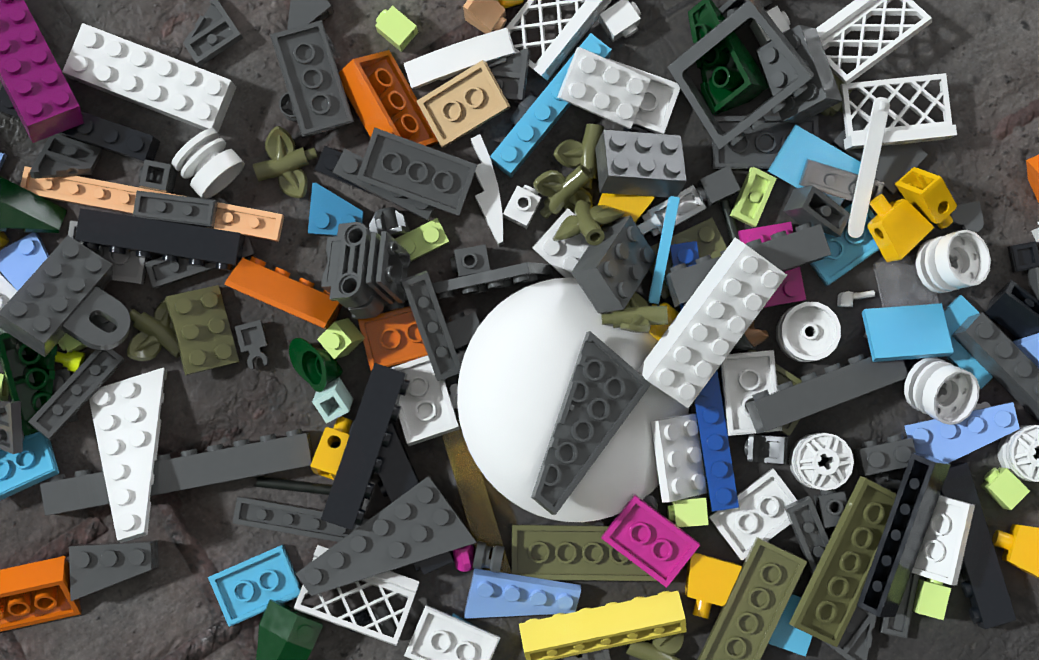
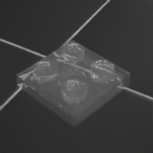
[873,255,939,308]

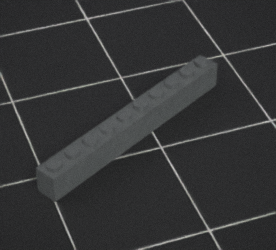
[40,429,314,516]

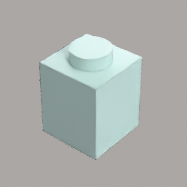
[312,377,353,424]

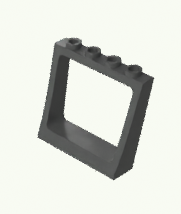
[667,0,814,150]

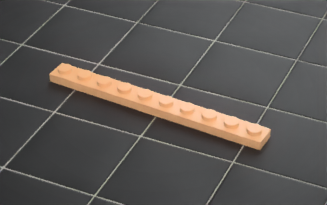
[20,166,284,242]

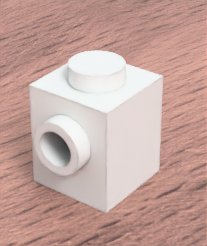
[598,0,641,42]
[750,6,791,47]
[503,185,541,229]

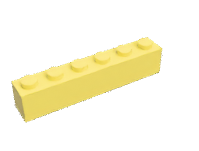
[519,591,687,660]

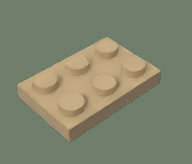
[416,60,511,147]

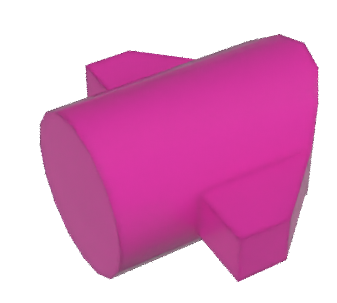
[452,544,475,572]

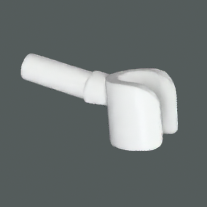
[837,290,875,307]

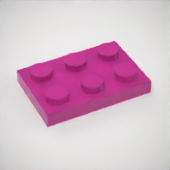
[738,222,806,308]
[601,494,700,588]

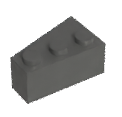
[69,540,159,601]

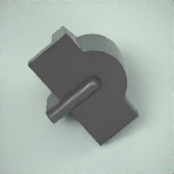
[369,207,410,238]

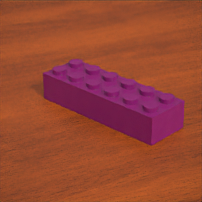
[0,0,84,143]

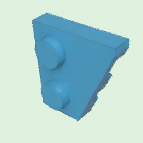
[308,182,364,236]

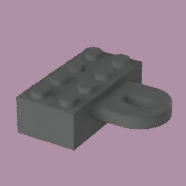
[0,235,130,357]

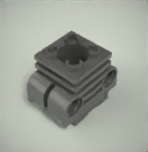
[321,222,411,319]

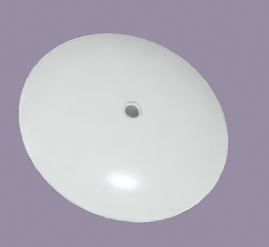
[457,278,689,522]

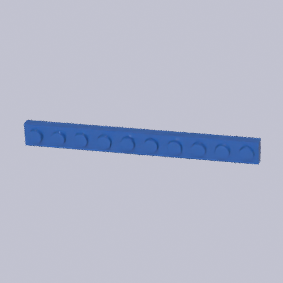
[670,241,739,511]

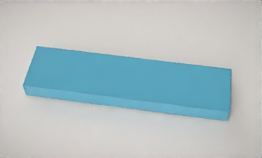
[648,196,680,304]

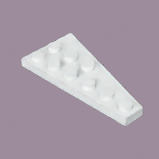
[89,368,167,543]

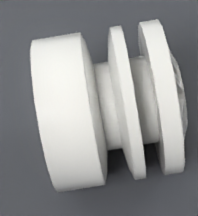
[171,128,245,199]
[916,230,991,294]
[904,357,980,425]
[998,425,1039,482]
[789,433,854,491]

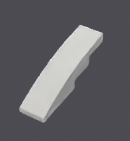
[404,28,516,89]
[471,134,504,246]

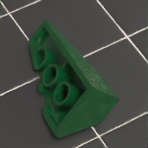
[688,0,769,115]
[0,176,67,233]
[0,328,57,436]
[256,599,323,660]

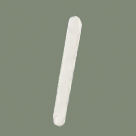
[847,97,890,238]

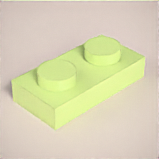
[730,167,777,227]
[395,218,450,262]

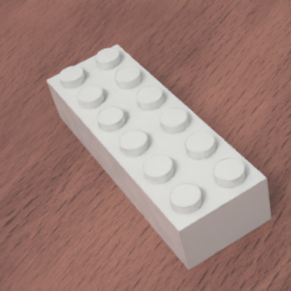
[62,23,236,133]
[637,238,787,408]

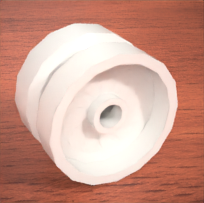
[776,302,841,362]

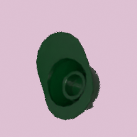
[289,338,343,392]

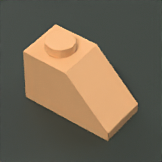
[463,0,507,34]

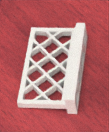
[506,0,612,81]
[816,0,932,85]
[840,73,957,150]
[294,545,419,646]

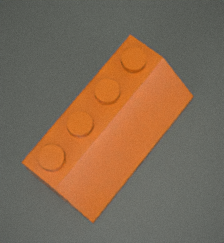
[339,50,438,147]
[224,256,342,330]
[0,556,81,632]

